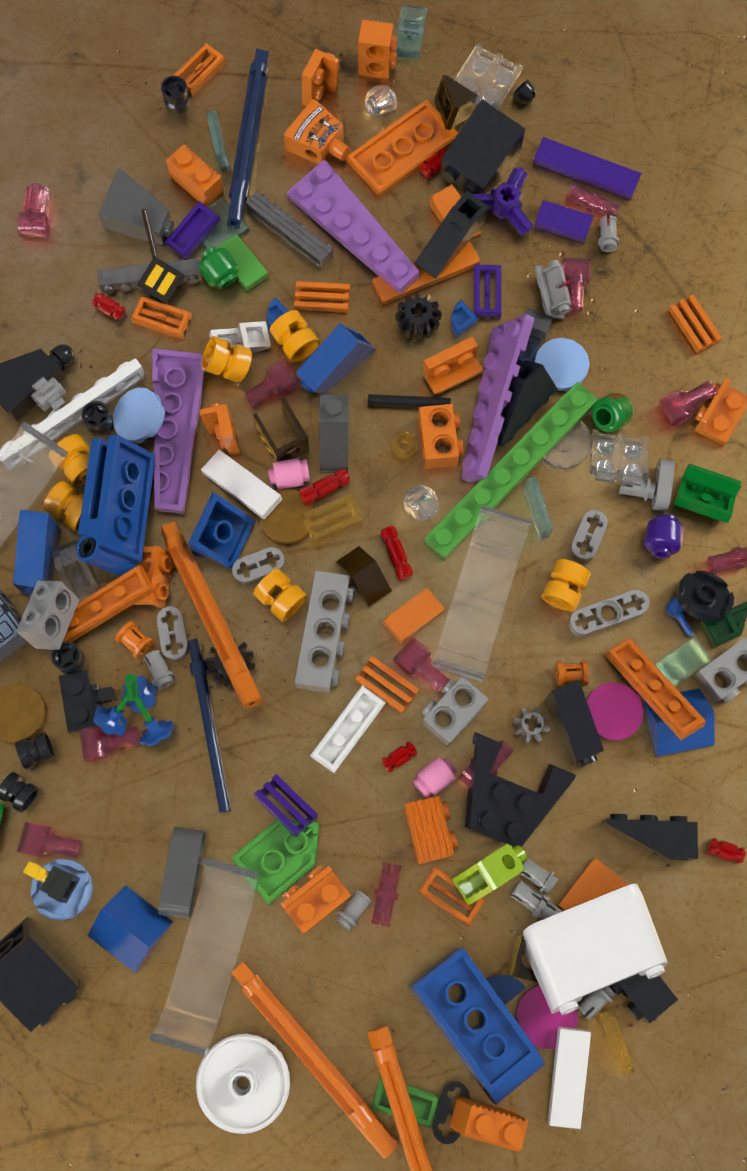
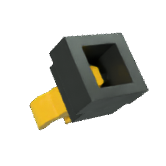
[23,861,80,903]

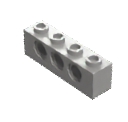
[294,570,355,694]

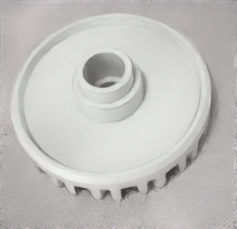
[196,1033,291,1134]

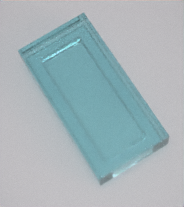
[207,110,231,172]
[523,477,553,540]

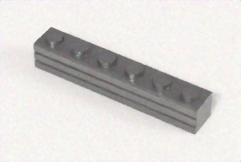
[246,192,333,269]
[98,258,202,294]

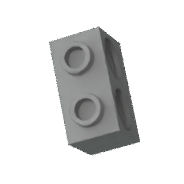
[16,581,80,650]
[693,637,747,704]
[422,676,489,747]

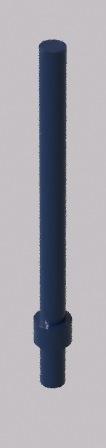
[188,639,231,813]

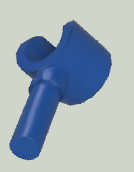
[666,597,694,637]

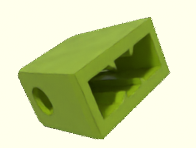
[452,844,527,905]

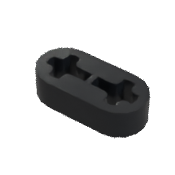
[432,1080,470,1144]

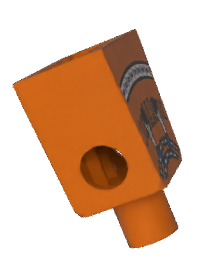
[283,99,350,164]

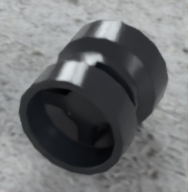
[161,75,190,114]
[82,401,114,437]
[51,641,86,674]
[15,731,55,769]
[0,772,39,813]

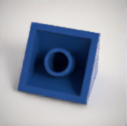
[188,493,256,570]
[642,688,715,757]
[87,885,173,973]

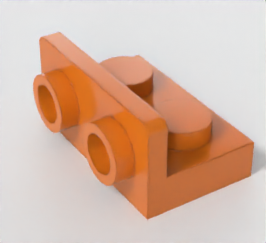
[302,49,340,106]
[422,336,483,396]
[694,377,747,447]
[199,403,241,457]
[133,546,173,609]
[280,865,351,934]

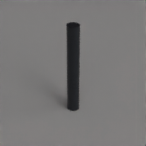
[368,394,451,408]

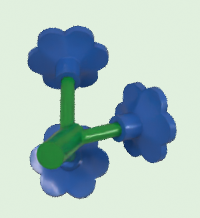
[93,674,174,746]

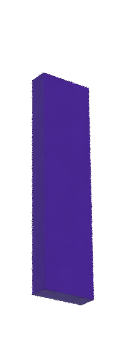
[533,137,642,200]

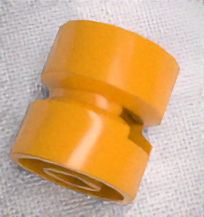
[270,310,320,363]
[201,336,252,383]
[50,434,90,488]
[43,481,84,533]
[541,559,591,612]
[253,568,308,623]

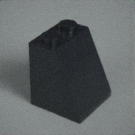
[440,99,525,194]
[0,917,79,1032]

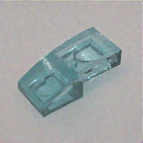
[396,5,427,60]
[655,637,713,686]

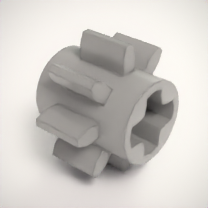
[31,377,66,411]
[513,707,550,744]

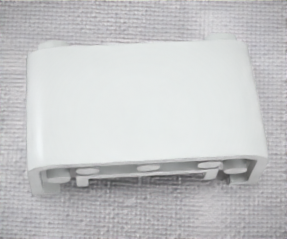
[523,884,668,1015]

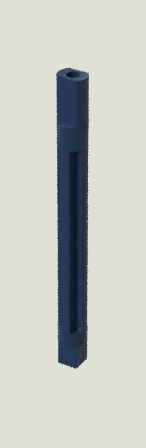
[227,48,269,229]

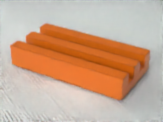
[174,43,226,97]
[294,281,350,313]
[669,294,722,353]
[131,295,192,340]
[355,656,419,714]
[418,866,486,926]

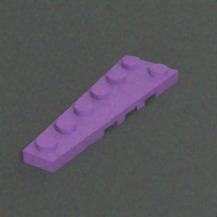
[287,160,419,294]
[461,314,535,483]
[152,349,206,514]

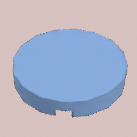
[535,338,590,392]
[113,387,165,443]
[30,859,93,921]

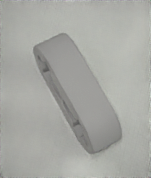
[652,458,675,512]
[570,510,608,563]
[232,547,285,586]
[157,606,189,662]

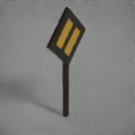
[136,209,184,304]

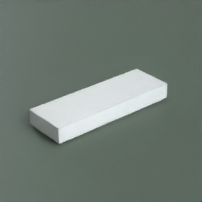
[201,449,283,520]
[310,685,386,774]
[547,1026,591,1129]

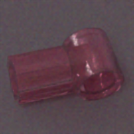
[17,183,51,238]

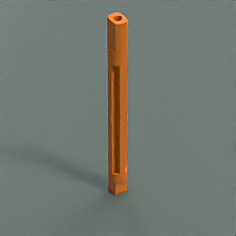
[161,521,263,709]
[230,962,400,1159]
[367,1025,432,1171]

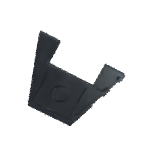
[465,732,576,847]

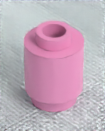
[268,458,310,490]
[412,756,457,799]

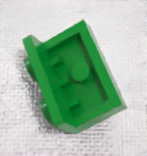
[674,464,742,523]

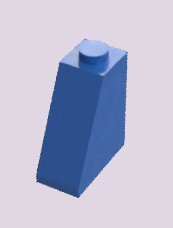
[296,323,376,394]
[13,510,62,597]

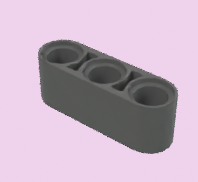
[158,826,205,920]

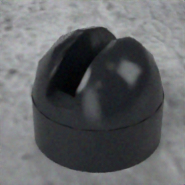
[513,80,536,104]
[49,344,74,369]

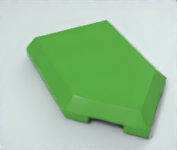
[231,819,320,905]

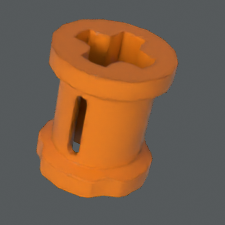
[115,621,154,659]
[555,660,589,687]

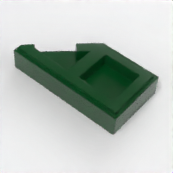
[701,602,747,648]

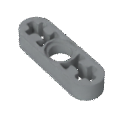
[568,590,649,637]

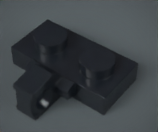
[59,670,117,734]

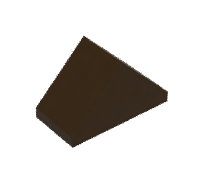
[435,75,478,130]
[336,546,392,607]

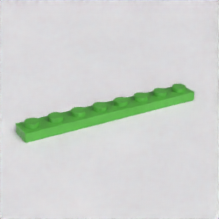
[424,382,598,560]

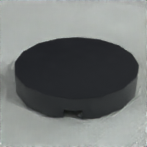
[676,571,734,622]

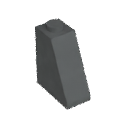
[98,169,174,246]
[319,394,350,472]

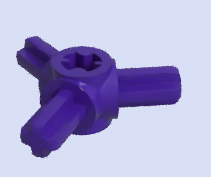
[472,167,533,235]

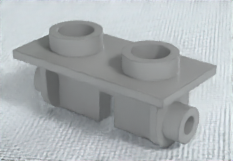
[535,260,572,320]

